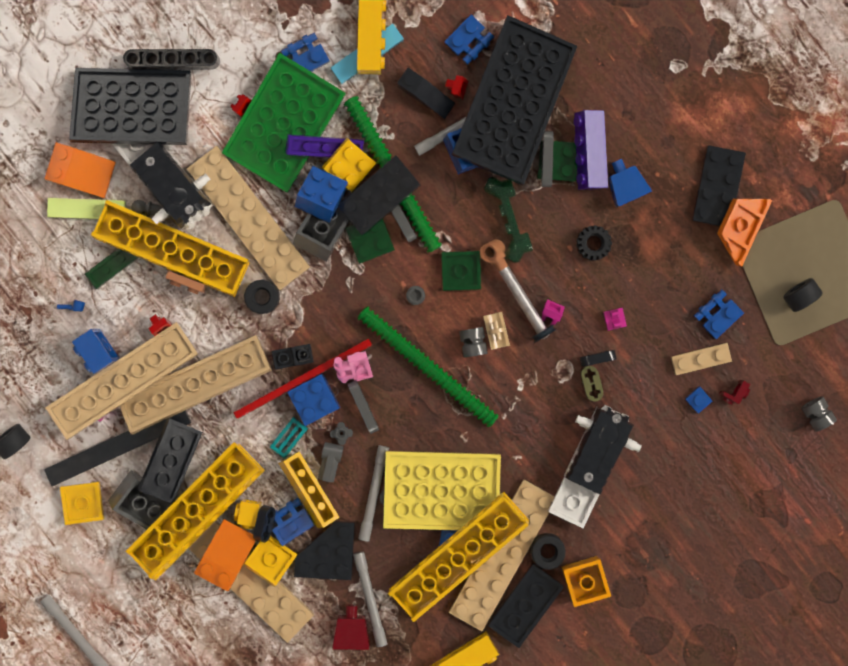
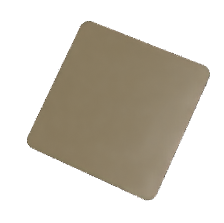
[743,200,848,345]

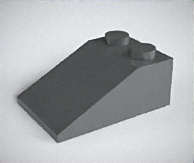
[293,201,350,262]
[108,470,172,530]

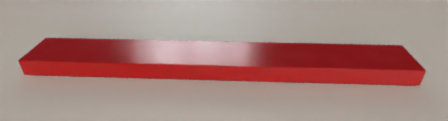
[233,339,372,419]

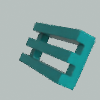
[270,417,308,459]

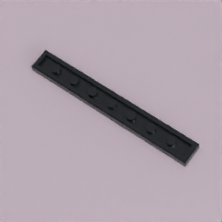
[44,410,192,487]

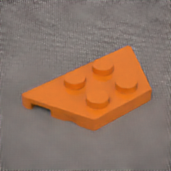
[717,199,772,267]

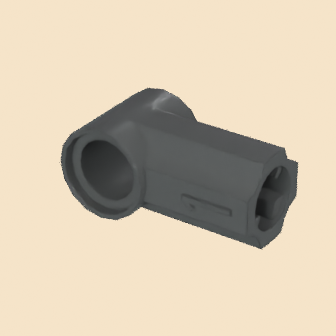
[318,442,344,482]

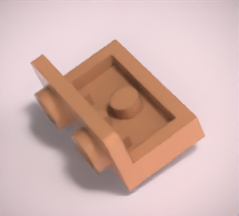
[166,271,207,294]

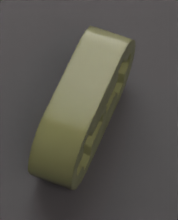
[580,366,603,402]

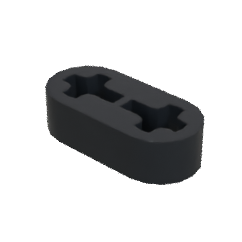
[579,350,617,367]
[253,505,276,543]

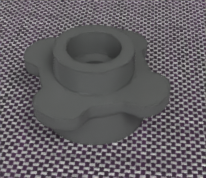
[330,422,353,445]

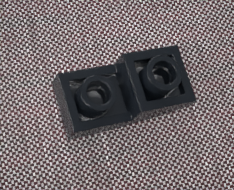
[271,344,314,370]

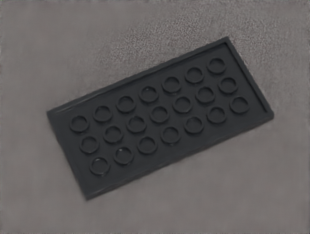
[451,15,577,186]

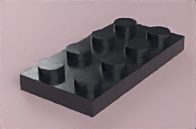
[692,145,746,226]
[338,155,421,235]
[137,418,203,504]
[488,563,564,648]

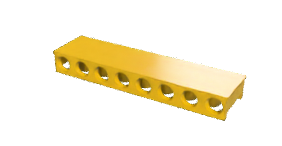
[91,200,250,297]
[125,442,265,581]
[388,492,529,622]

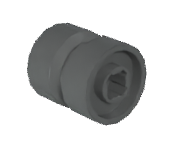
[459,327,488,358]
[801,396,837,432]

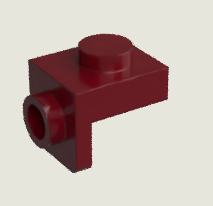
[719,380,751,405]

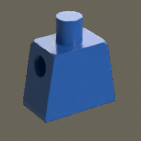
[608,159,652,208]

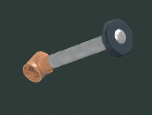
[480,239,556,343]

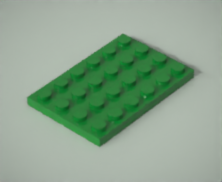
[222,53,346,193]

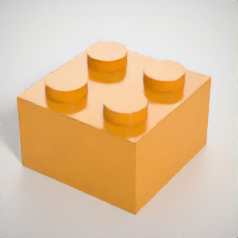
[561,556,611,607]

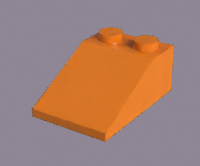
[44,142,116,198]
[194,519,256,591]

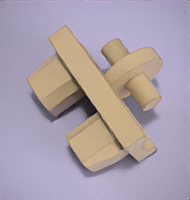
[483,312,510,350]

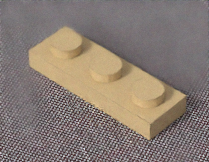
[671,343,732,375]

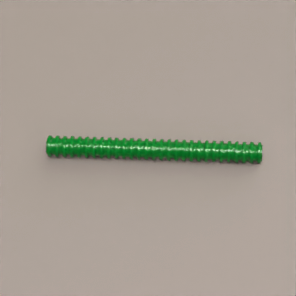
[343,96,442,253]
[357,306,499,428]

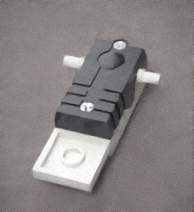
[112,142,213,230]
[548,405,642,528]

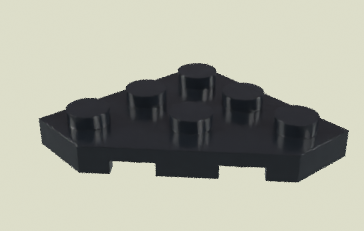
[294,521,355,580]

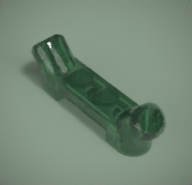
[484,176,533,263]

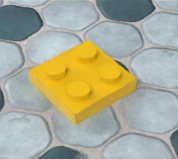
[322,138,376,192]
[60,481,105,525]
[243,535,297,587]

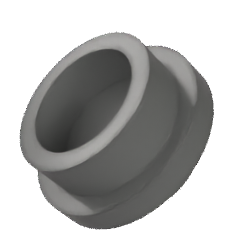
[406,286,425,305]

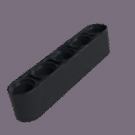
[123,49,220,70]

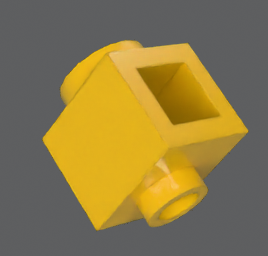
[234,499,262,529]

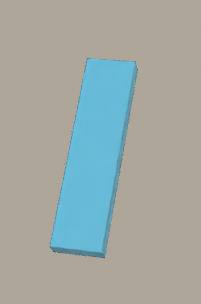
[331,23,404,84]

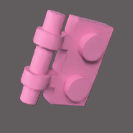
[334,351,373,383]

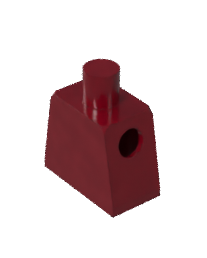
[332,604,370,650]

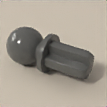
[131,200,163,217]

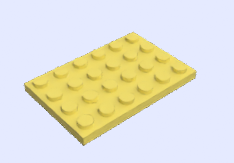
[383,451,501,530]

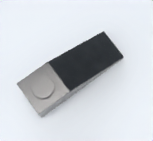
[397,68,456,119]

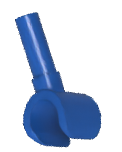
[57,300,85,312]

